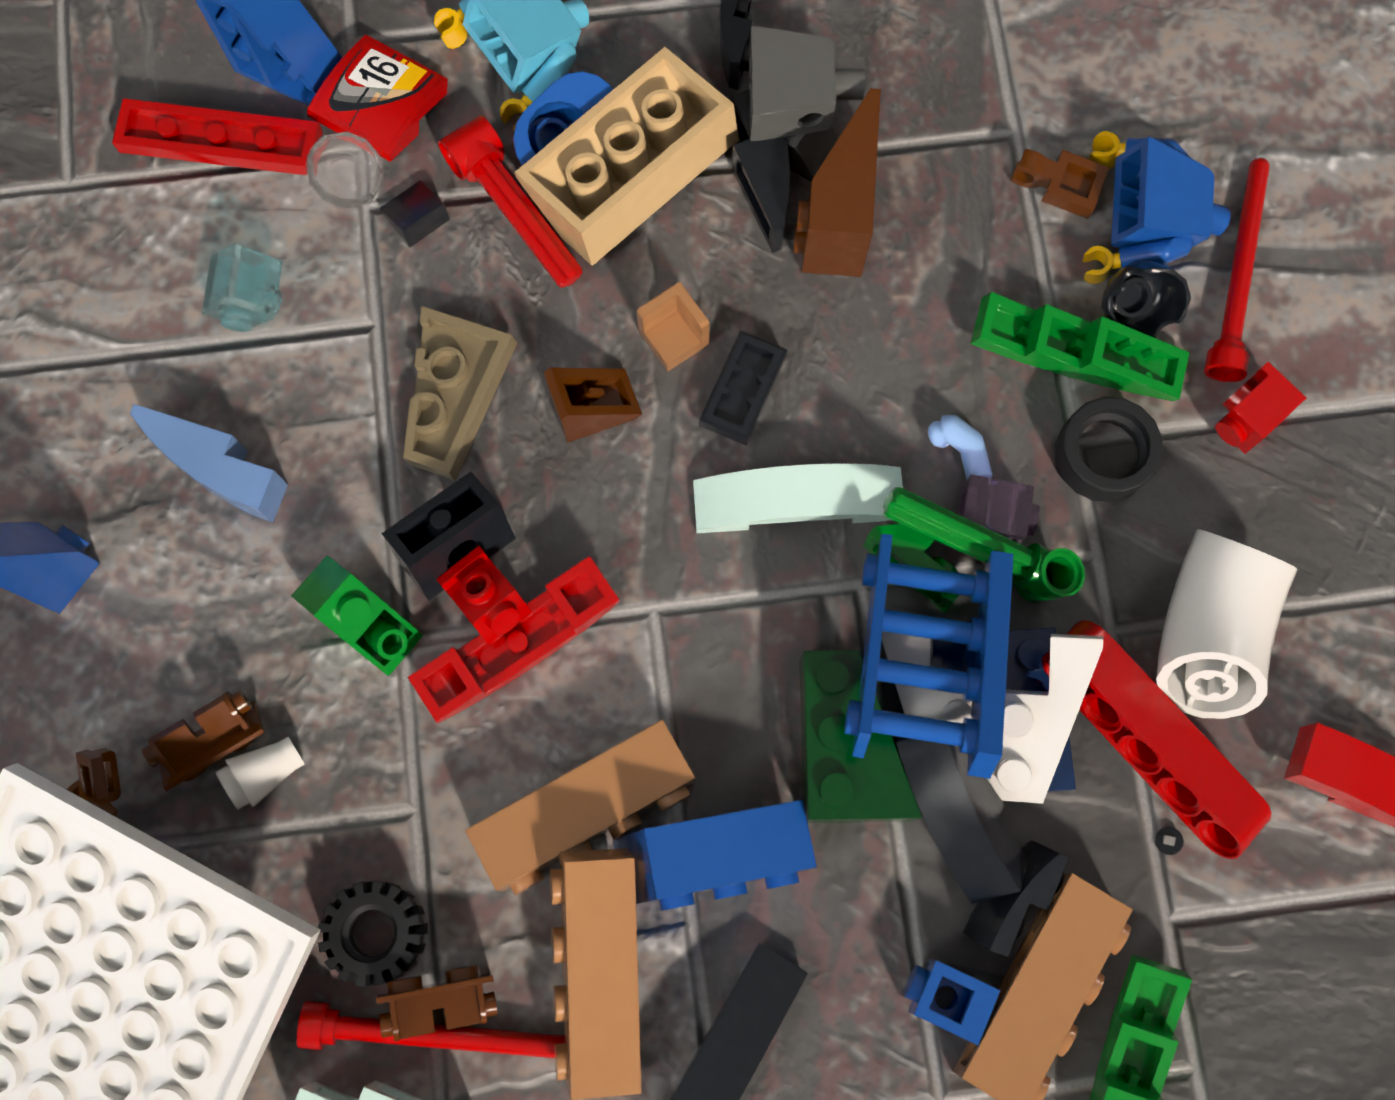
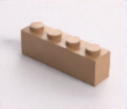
[465,719,695,895]
[550,848,642,1100]
[952,873,1133,1100]

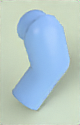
[928,415,993,483]

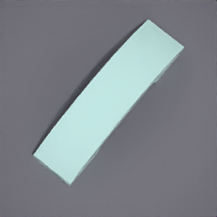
[693,463,903,533]

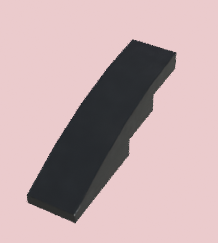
[669,943,808,1100]

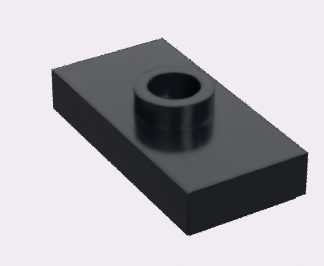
[699,330,788,446]

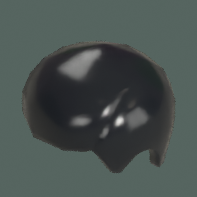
[1102,260,1191,338]

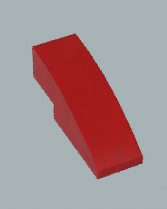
[1284,722,1395,827]

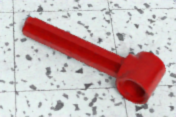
[438,115,583,288]

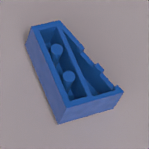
[195,0,343,106]

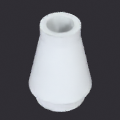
[216,737,305,810]

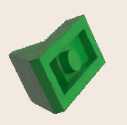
[863,524,960,613]

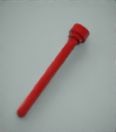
[1204,157,1270,382]
[297,1001,565,1059]

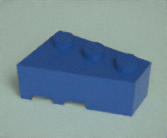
[613,800,817,911]

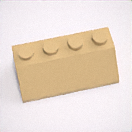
[514,47,739,266]

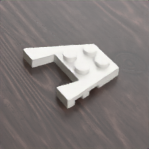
[881,631,1103,804]

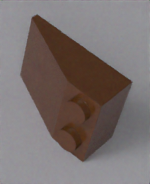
[793,88,881,277]

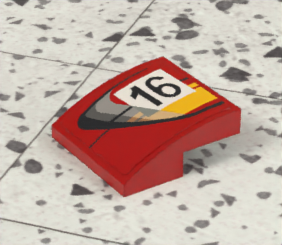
[307,34,448,162]

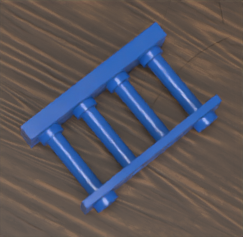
[844,534,1014,779]

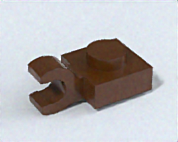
[1011,149,1110,219]

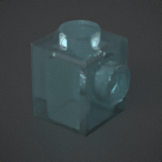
[202,244,283,332]

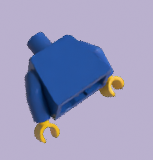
[1082,131,1231,284]

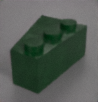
[799,650,922,823]

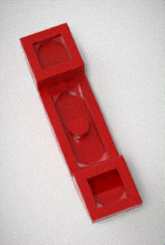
[407,556,620,723]

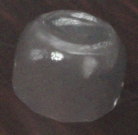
[305,132,384,210]

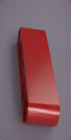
[1042,620,1272,859]

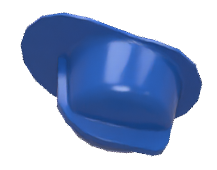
[513,71,613,165]

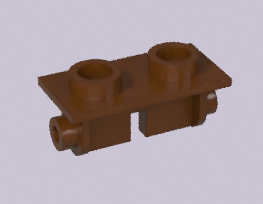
[142,690,264,791]
[376,965,498,1041]

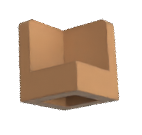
[637,282,710,372]

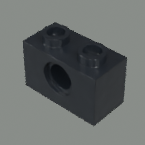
[381,471,516,601]

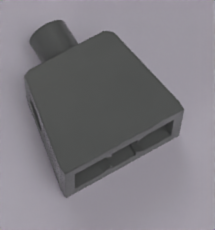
[749,26,865,141]

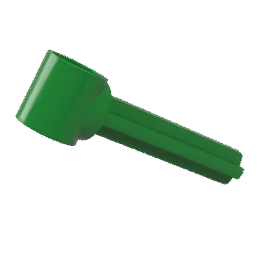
[883,487,1085,603]

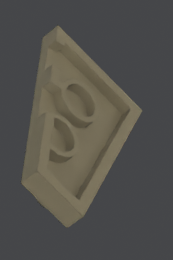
[403,306,517,481]

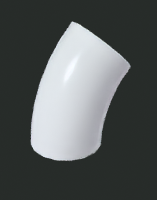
[1156,529,1298,719]

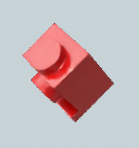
[1215,361,1307,454]
[436,546,532,645]

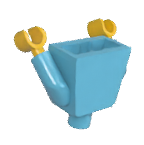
[434,0,589,132]

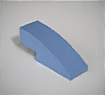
[130,404,288,523]

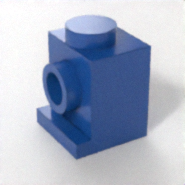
[903,959,1000,1045]

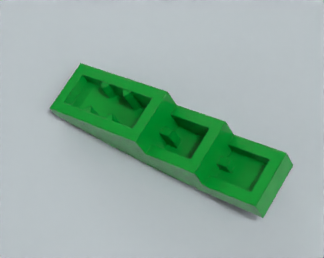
[970,292,1190,402]
[1089,954,1192,1100]

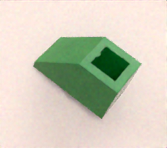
[291,555,424,676]

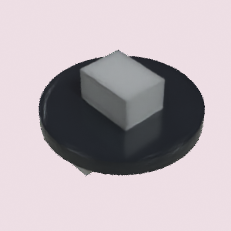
[1155,827,1184,855]

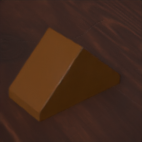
[543,367,642,443]

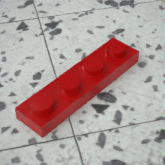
[112,98,323,176]

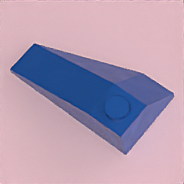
[0,522,100,614]

